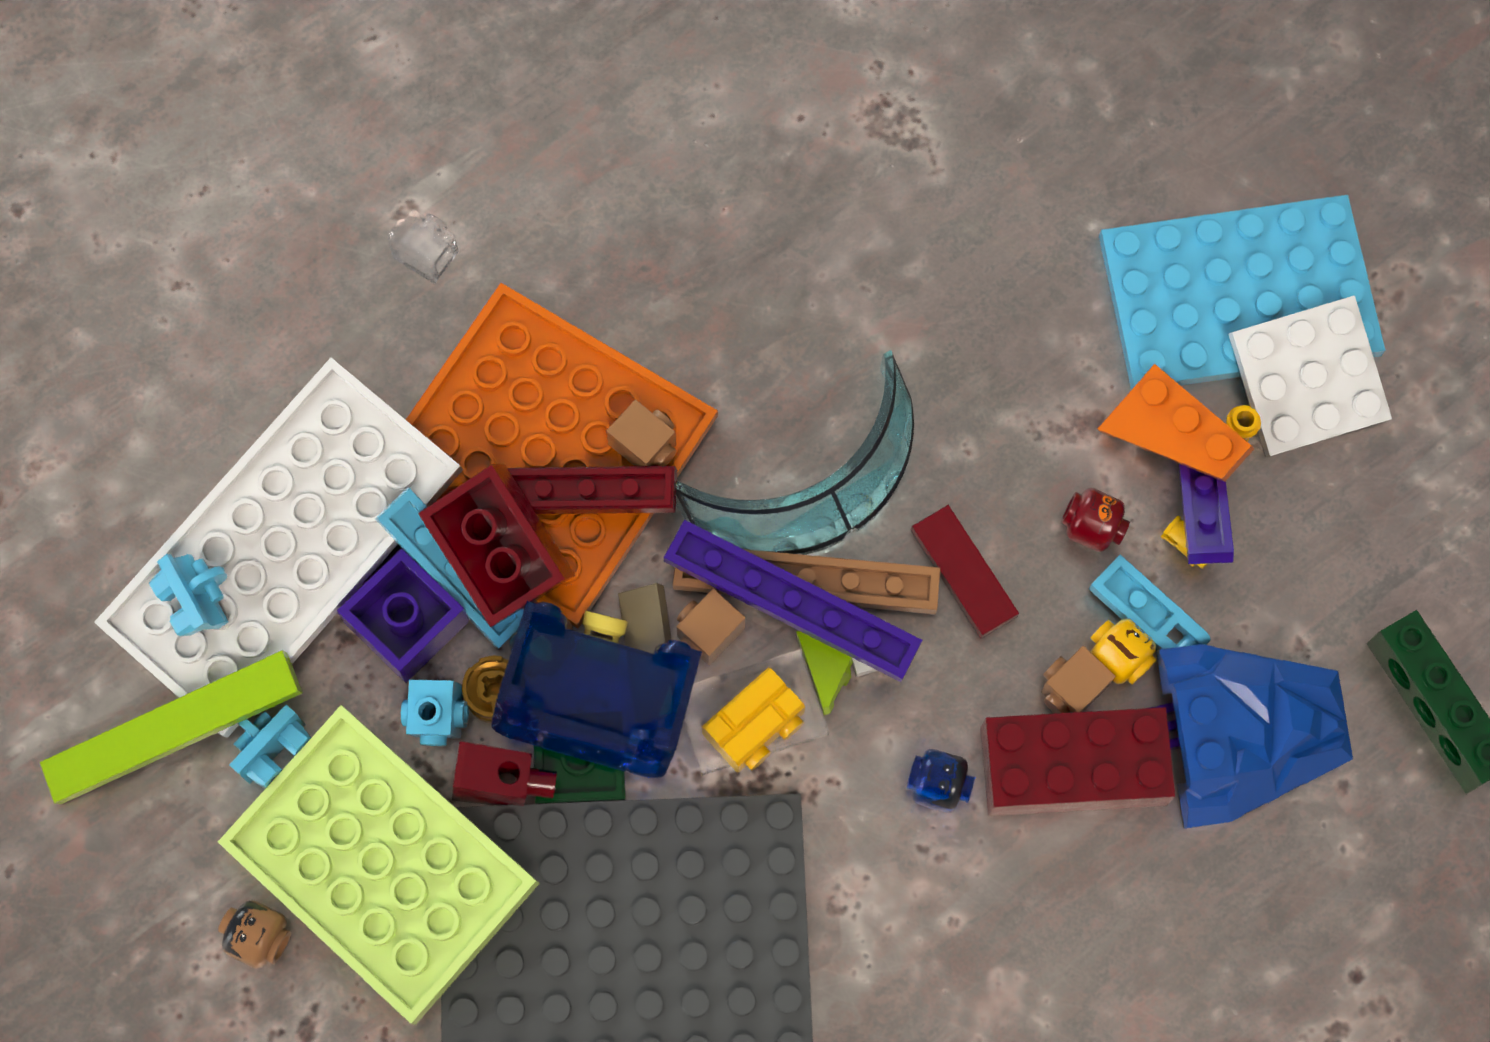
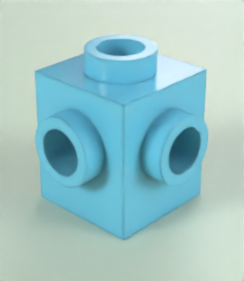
[401,680,469,746]

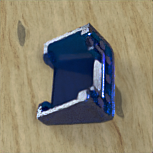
[491,601,702,778]

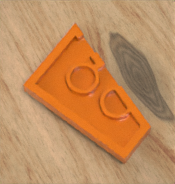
[1097,364,1254,482]

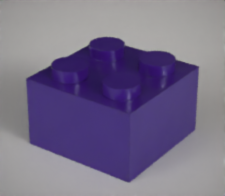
[337,548,469,683]

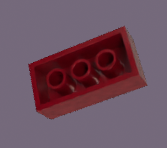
[980,707,1176,816]

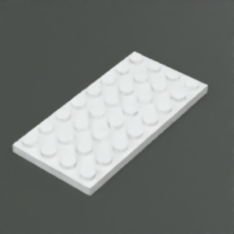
[94,358,463,738]

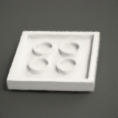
[1228,295,1392,457]

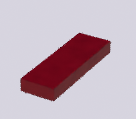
[911,504,1019,639]

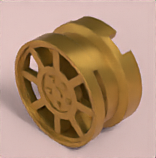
[462,655,527,724]

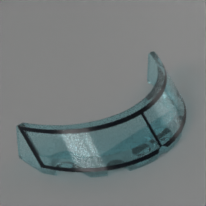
[676,350,914,555]

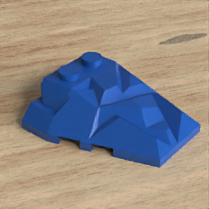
[1156,644,1353,828]

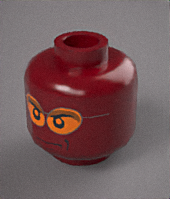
[1061,488,1130,552]

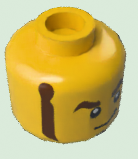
[1090,619,1157,685]

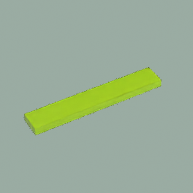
[40,650,303,805]

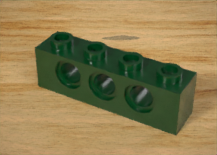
[1366,610,1490,794]

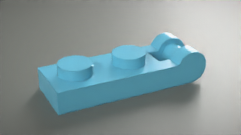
[1089,554,1211,651]

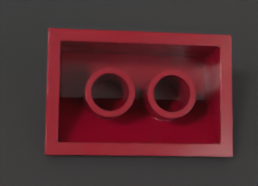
[418,463,575,627]

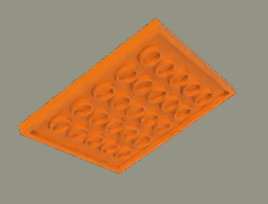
[406,283,718,629]

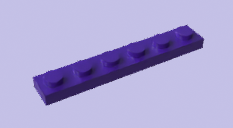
[663,520,922,682]

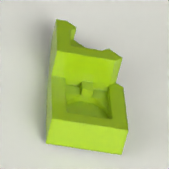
[796,631,853,715]

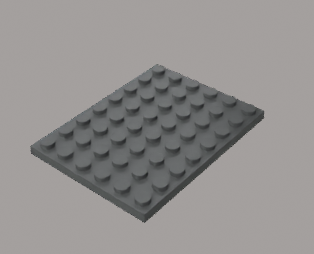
[441,794,813,1042]

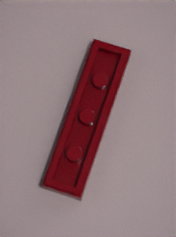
[507,466,677,514]

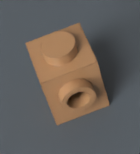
[606,399,677,466]
[676,589,746,666]
[1041,646,1116,714]

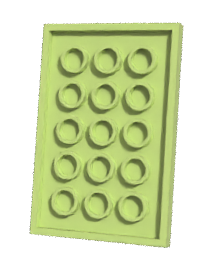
[218,705,540,1025]

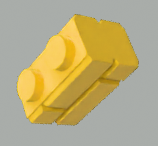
[702,667,805,773]

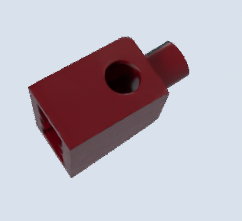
[452,741,557,806]

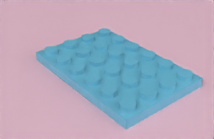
[1099,195,1386,390]

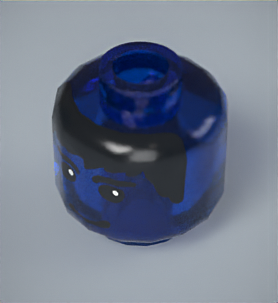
[906,749,975,813]

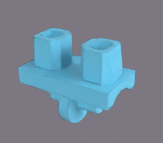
[149,554,229,636]
[229,705,311,789]

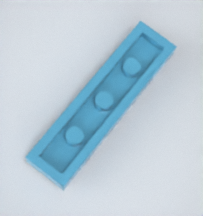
[375,488,528,648]

